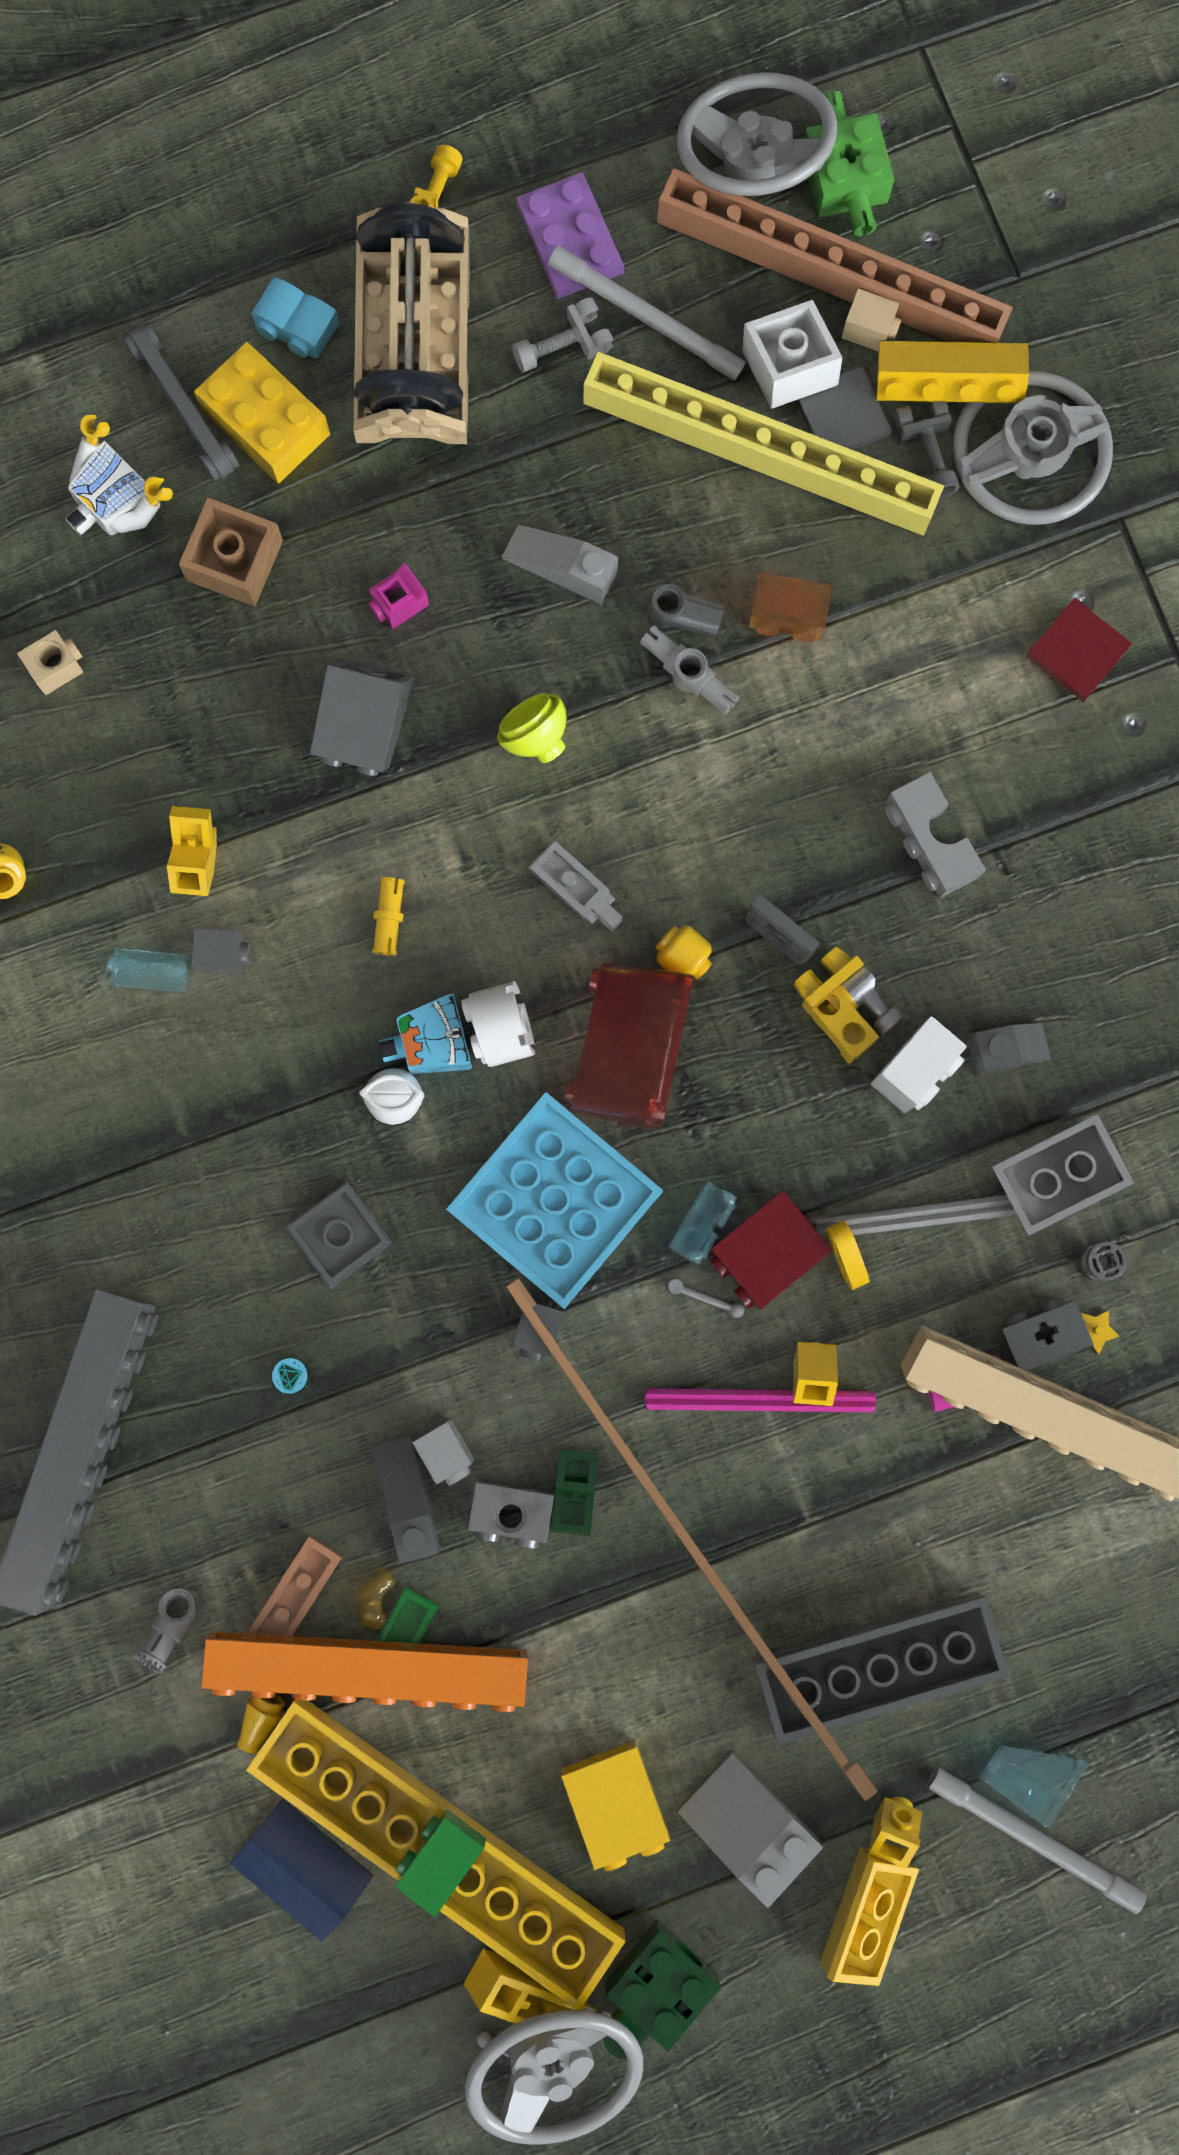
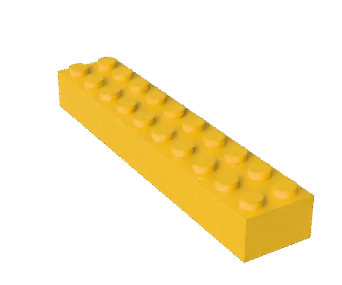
[246,1699,626,2010]

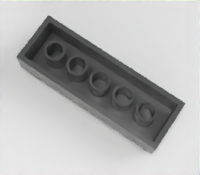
[752,1592,1009,1745]

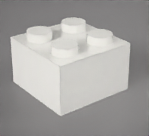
[742,300,842,409]
[870,1016,967,1114]

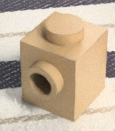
[841,288,902,352]

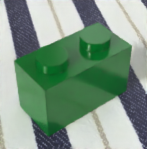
[395,1809,486,1918]

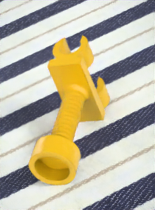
[410,145,463,208]

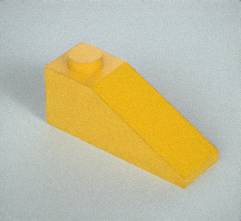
[464,1948,596,2024]

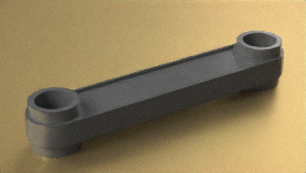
[122,322,240,482]

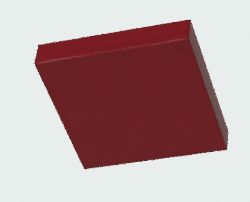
[1026,598,1132,703]

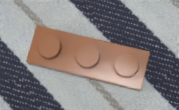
[247,1535,343,1636]

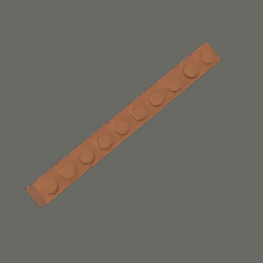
[657,168,1013,343]

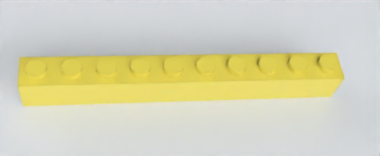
[583,352,944,536]

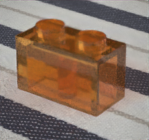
[748,572,833,642]

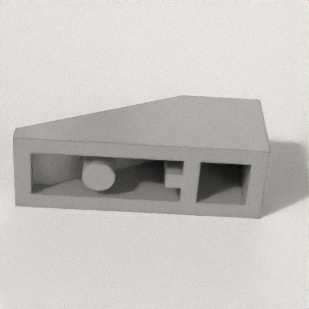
[502,524,618,605]

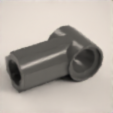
[648,584,725,639]

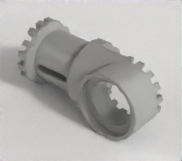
[132,1588,197,1674]

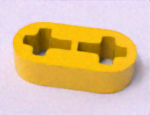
[825,1220,870,1291]

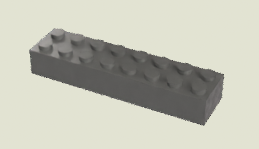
[0,1289,158,1616]

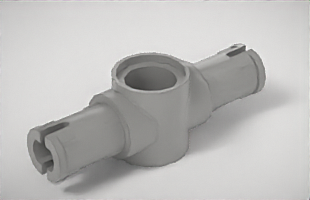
[640,625,740,716]

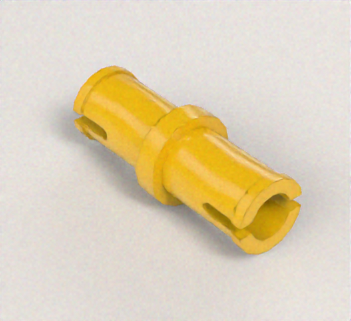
[372,877,405,956]

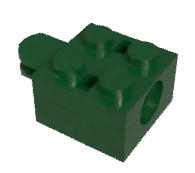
[603,1919,721,2060]

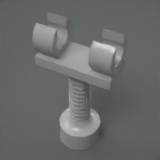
[512,298,614,373]

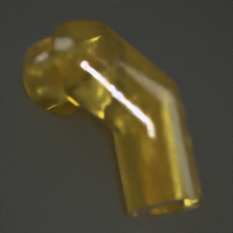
[359,1568,397,1630]

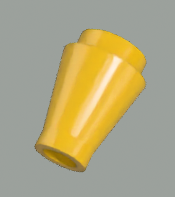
[237,1694,285,1754]

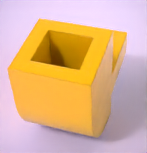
[167,806,217,896]

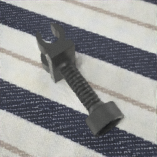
[893,401,960,499]

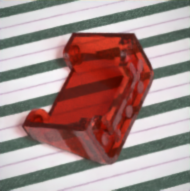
[565,963,694,1131]

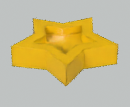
[1081,1311,1120,1354]

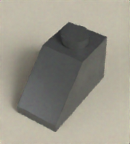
[967,1023,1051,1076]

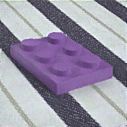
[516,172,624,299]

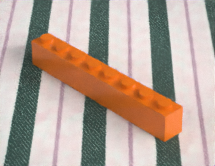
[202,1631,528,1712]

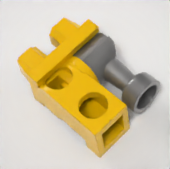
[794,946,905,1065]

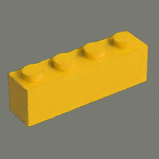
[876,341,1029,403]

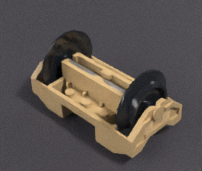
[353,202,470,444]

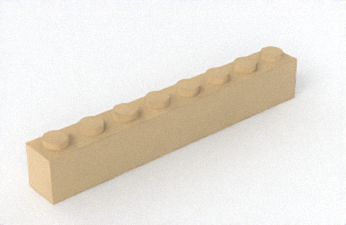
[901,1325,1179,1501]

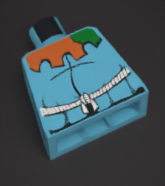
[378,994,472,1074]

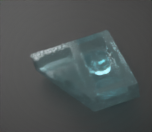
[979,1745,1088,1829]

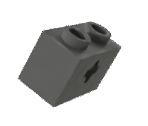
[998,1296,1094,1371]

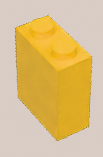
[561,1740,670,1871]

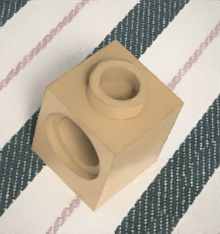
[17,630,83,695]

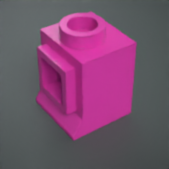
[368,563,429,630]

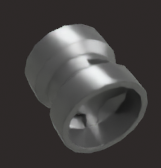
[1079,1242,1127,1282]

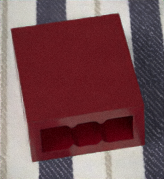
[709,1190,833,1310]

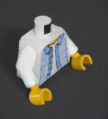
[65,415,173,536]

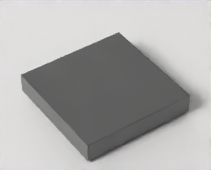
[795,366,892,450]
[745,894,820,967]
[285,1181,393,1289]

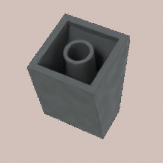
[310,658,414,776]

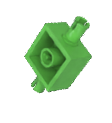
[804,91,895,237]

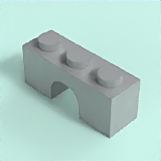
[885,772,986,899]

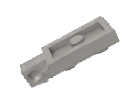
[528,840,623,932]

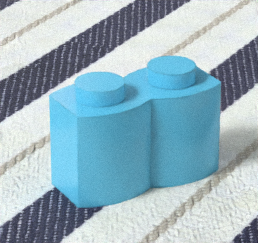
[251,277,340,359]

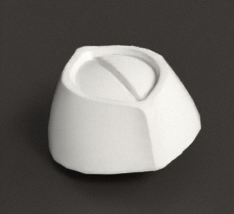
[359,1068,424,1125]

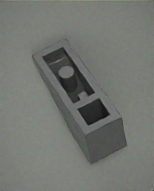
[374,1435,441,1564]

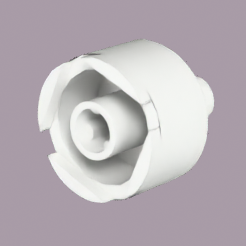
[461,981,535,1067]

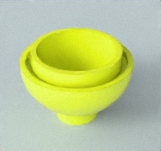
[497,693,566,763]

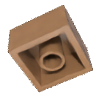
[179,498,283,607]

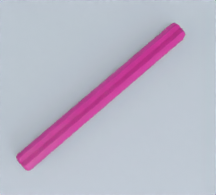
[644,1388,876,1412]

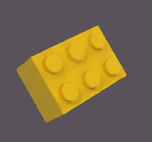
[194,342,330,484]

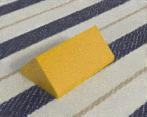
[820,1845,919,1986]

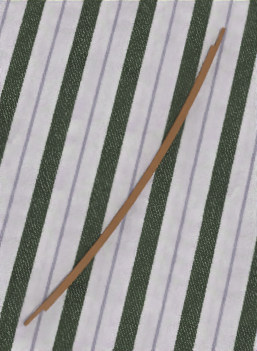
[506,1278,878,1801]

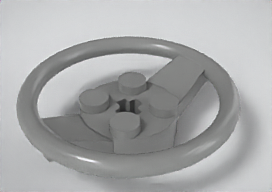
[676,72,837,196]
[953,371,1113,525]
[465,2006,643,2145]

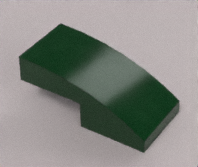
[551,1449,598,1536]

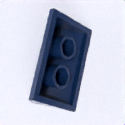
[230,1798,374,1942]

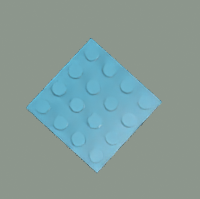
[446,1092,664,1309]

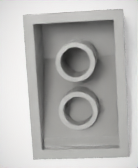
[992,1114,1135,1236]
[677,1752,823,1908]

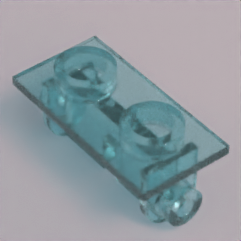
[107,948,190,993]
[669,1180,737,1265]

